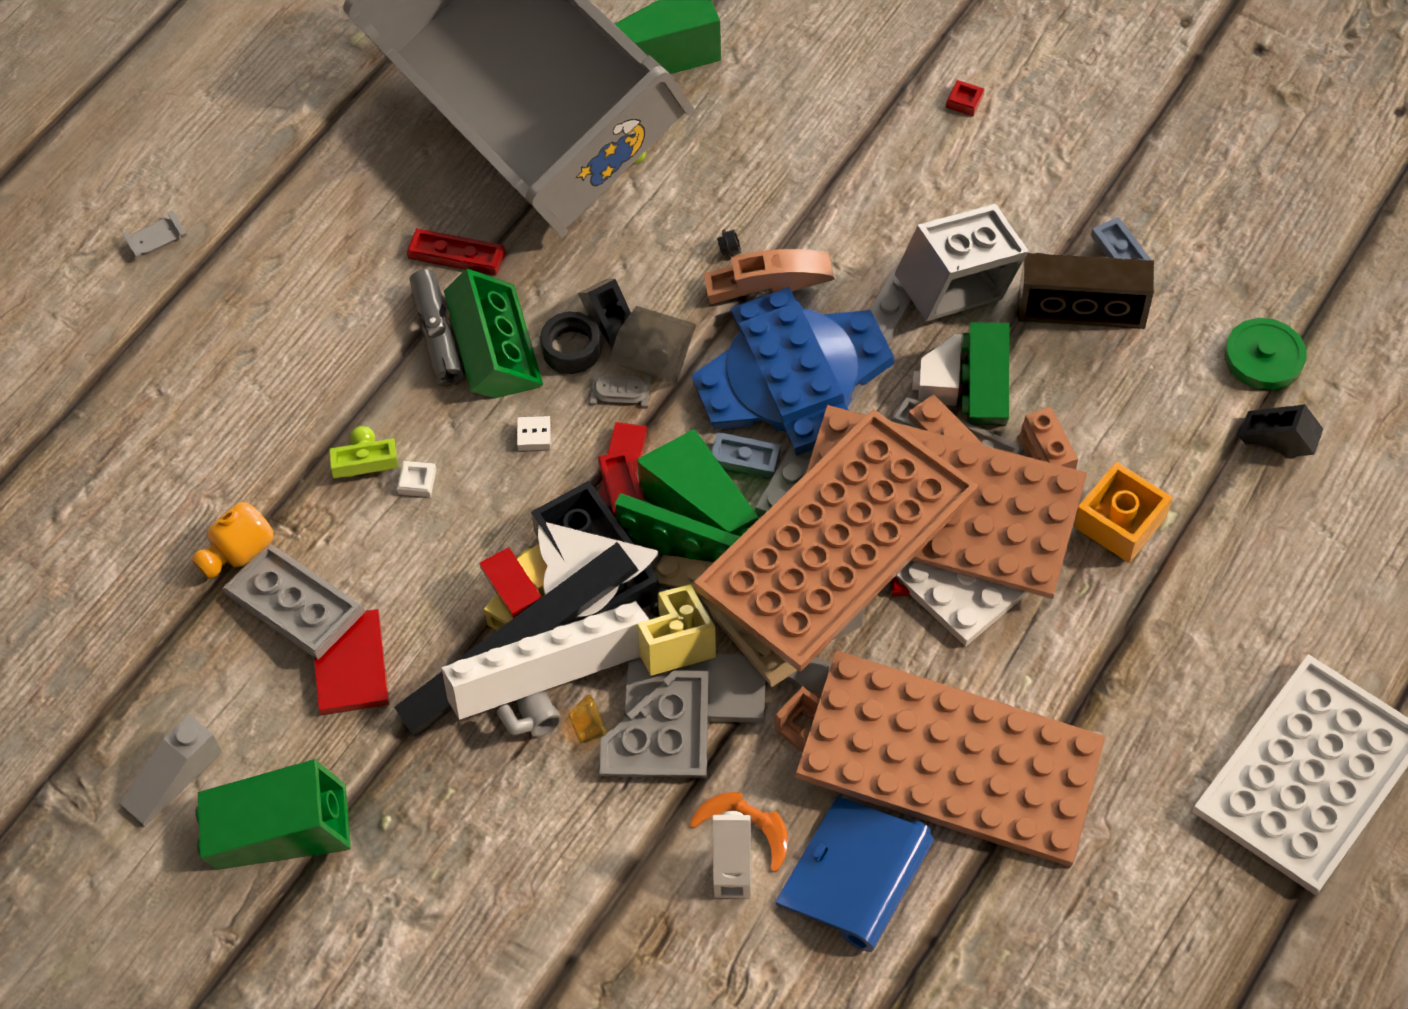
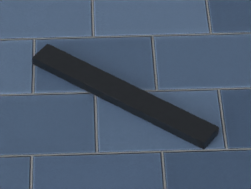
[394,542,639,737]

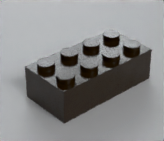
[1018,253,1154,329]

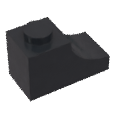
[578,279,642,350]
[1239,404,1323,458]

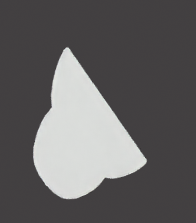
[538,523,658,617]

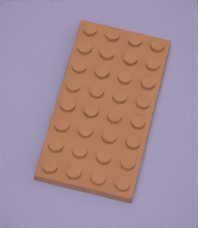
[806,405,1087,599]
[694,409,979,672]
[795,650,1106,868]

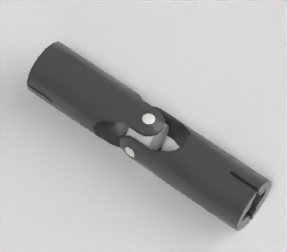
[409,269,464,386]

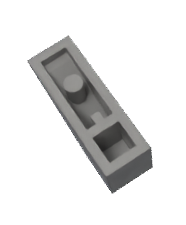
[119,714,222,827]

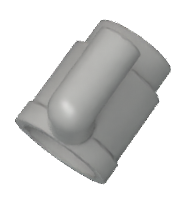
[497,691,562,737]

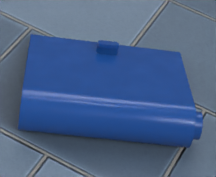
[775,796,934,952]

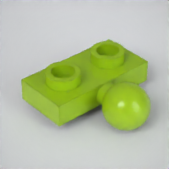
[330,426,399,479]

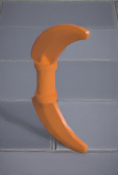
[690,792,788,872]

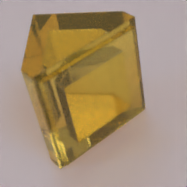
[568,695,608,743]

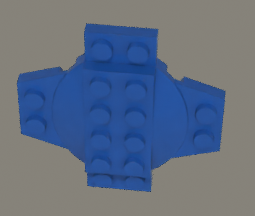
[691,287,895,456]

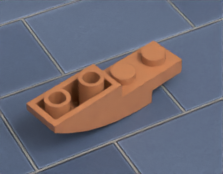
[704,249,835,304]

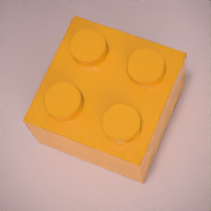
[1074,462,1173,563]

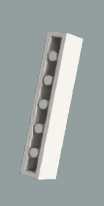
[442,602,649,720]

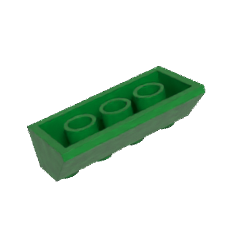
[444,269,543,398]

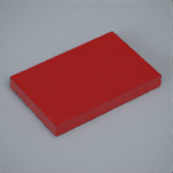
[314,609,390,715]

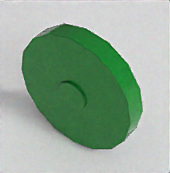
[1225,318,1306,390]

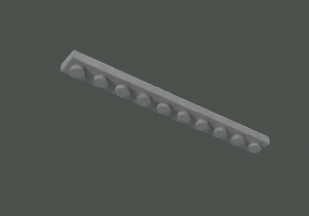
[755,267,913,516]

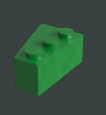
[961,322,1009,426]

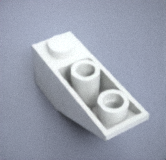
[713,811,751,899]

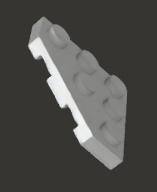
[600,671,709,778]

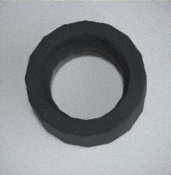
[540,311,602,374]

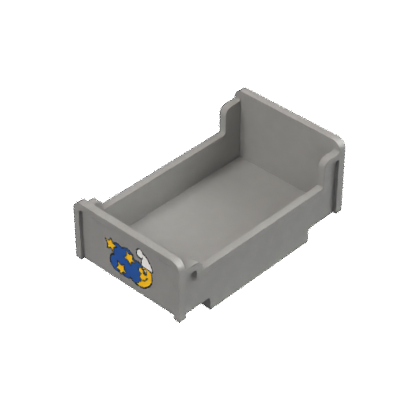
[343,0,695,238]

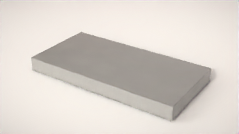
[222,543,365,660]
[625,654,766,723]

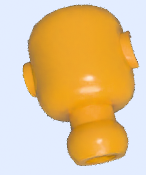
[192,502,274,579]

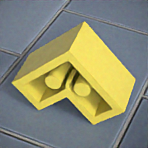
[637,584,716,676]

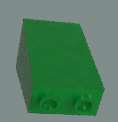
[614,0,721,74]
[637,429,758,537]
[195,759,351,870]

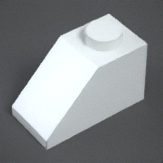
[912,334,961,406]

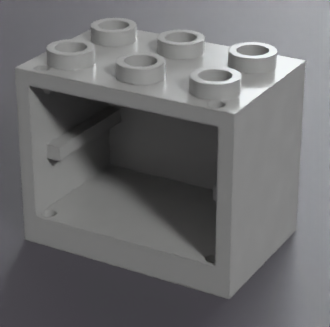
[895,204,1028,321]

